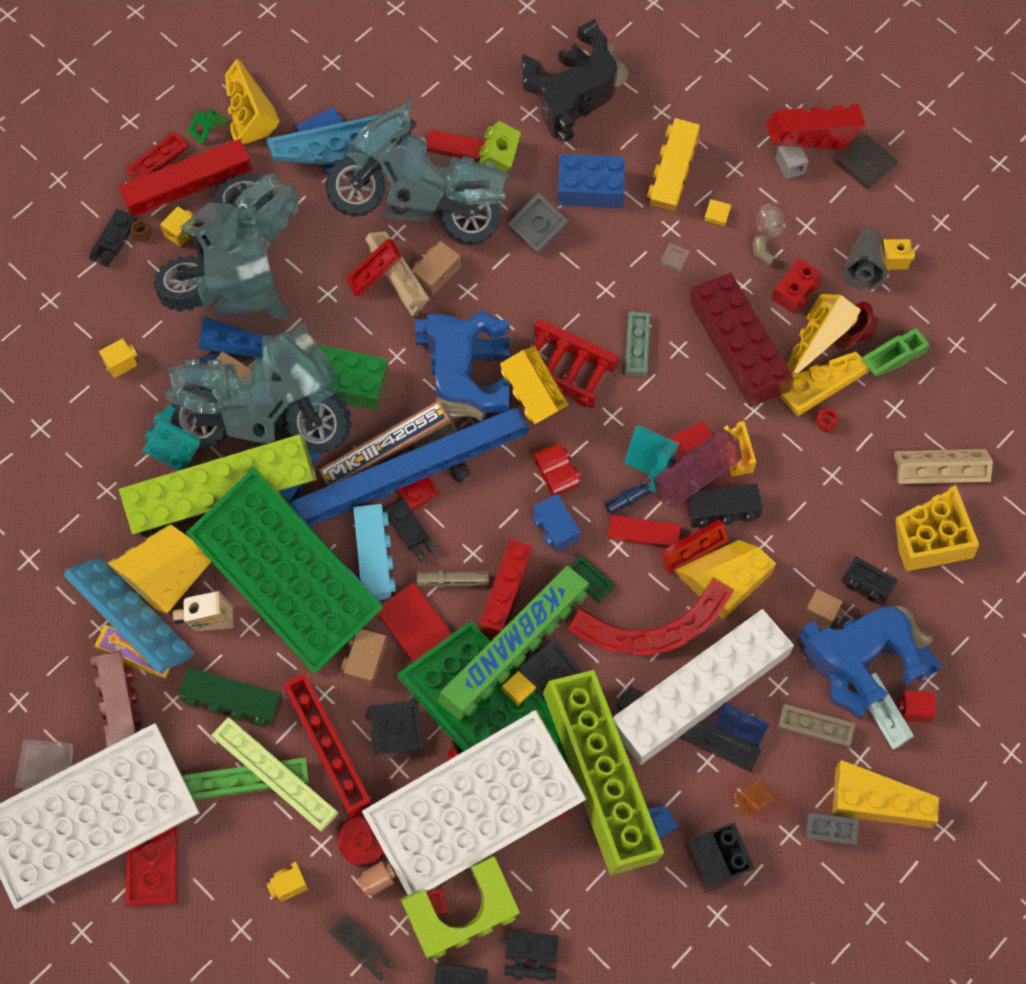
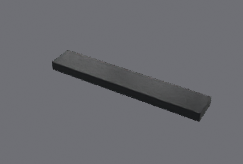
[618,686,762,773]

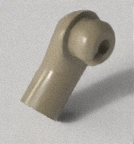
[752,235,776,266]

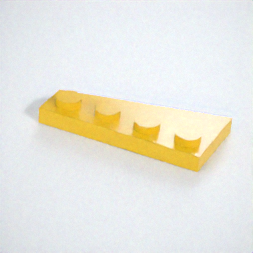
[779,352,870,417]

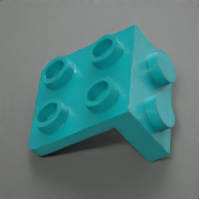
[142,405,201,471]

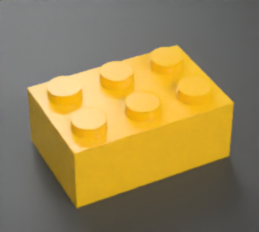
[500,346,568,424]

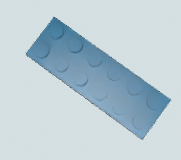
[63,557,194,673]

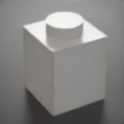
[775,146,809,179]

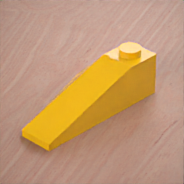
[225,59,280,144]

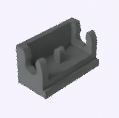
[803,813,859,845]

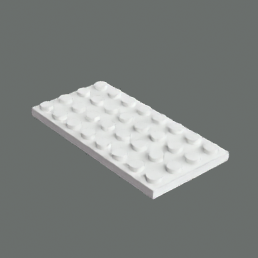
[362,710,587,895]
[0,723,200,909]

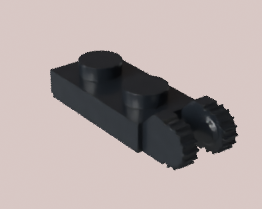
[89,209,137,267]
[385,499,437,563]

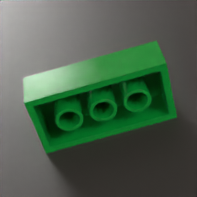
[295,340,389,411]

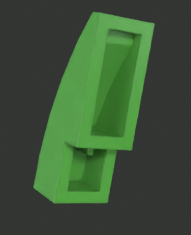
[862,328,930,377]

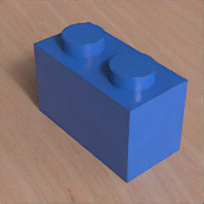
[531,494,581,553]

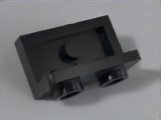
[841,556,898,605]

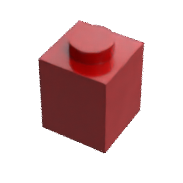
[897,691,936,723]

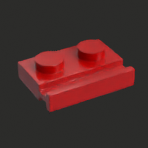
[396,476,440,511]

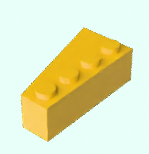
[647,118,700,212]

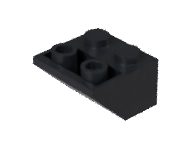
[686,822,755,893]

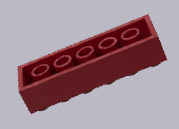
[690,273,793,407]

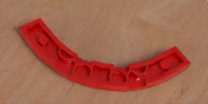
[567,577,734,655]

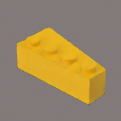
[832,760,939,829]

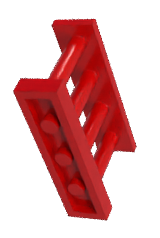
[532,318,619,409]

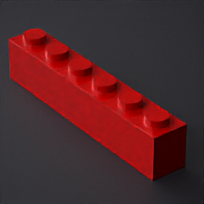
[118,139,252,216]
[283,673,372,819]

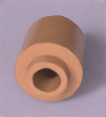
[357,861,397,896]

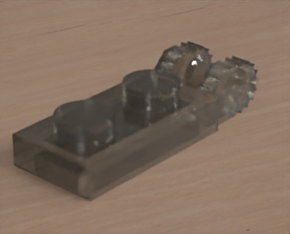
[328,913,396,982]

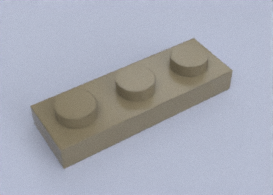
[777,704,855,749]

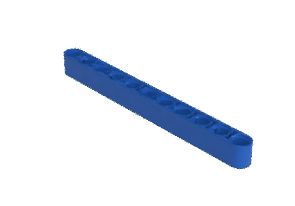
[290,408,530,526]

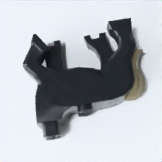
[521,19,628,143]

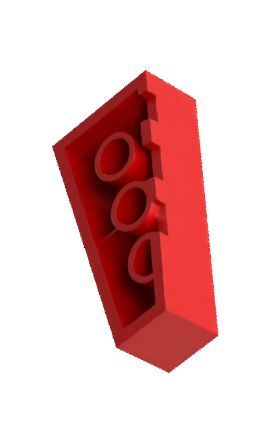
[765,103,866,151]

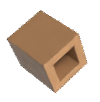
[803,589,843,628]

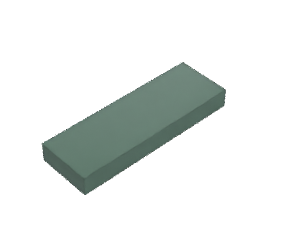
[624,312,650,377]

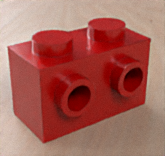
[772,258,822,314]

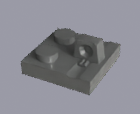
[508,192,570,254]

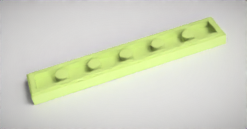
[211,717,338,833]

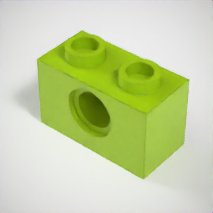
[479,121,521,176]

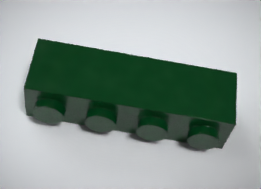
[178,667,283,728]

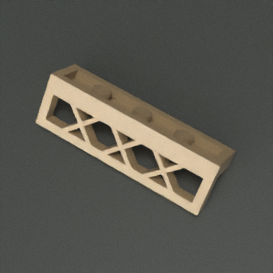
[365,231,429,317]
[894,449,993,484]

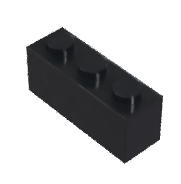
[686,484,763,528]

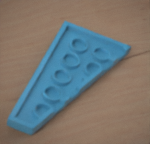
[267,112,405,168]

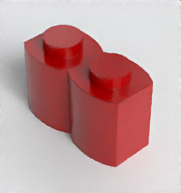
[533,443,581,496]

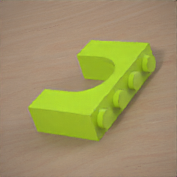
[400,855,520,959]

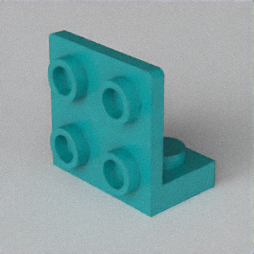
[624,425,679,493]

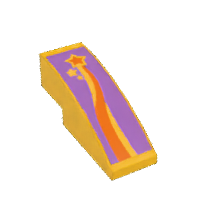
[94,625,171,679]

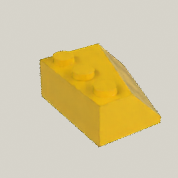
[895,485,979,572]
[107,525,211,613]
[674,540,776,619]

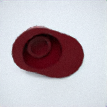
[834,301,878,349]

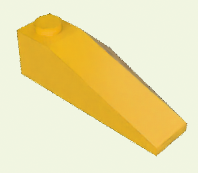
[786,294,861,374]

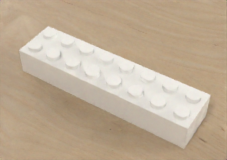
[613,609,794,765]

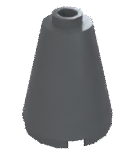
[843,228,888,290]

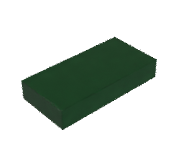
[569,555,616,604]

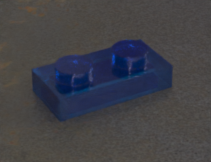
[714,703,769,747]

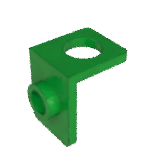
[188,109,229,144]

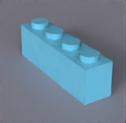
[353,504,396,601]

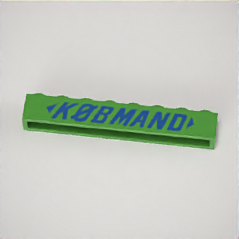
[438,566,589,721]

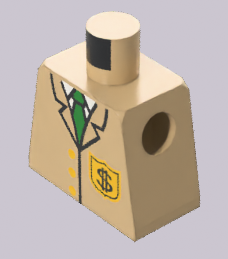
[173,591,234,631]

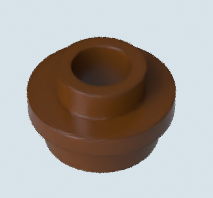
[130,219,152,241]

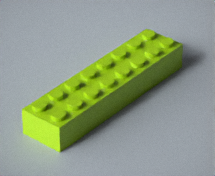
[119,434,317,534]
[543,670,664,876]

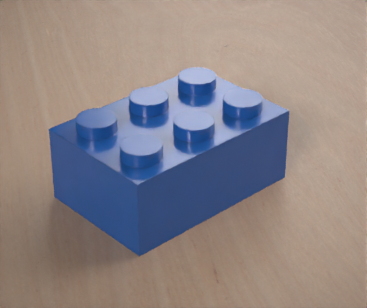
[558,154,625,208]

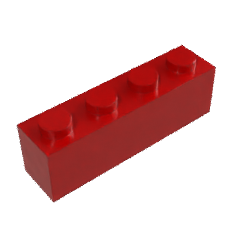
[479,539,533,638]

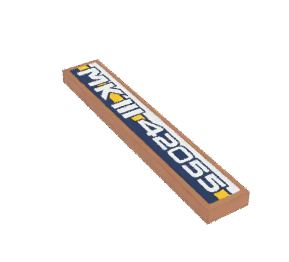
[319,400,451,486]

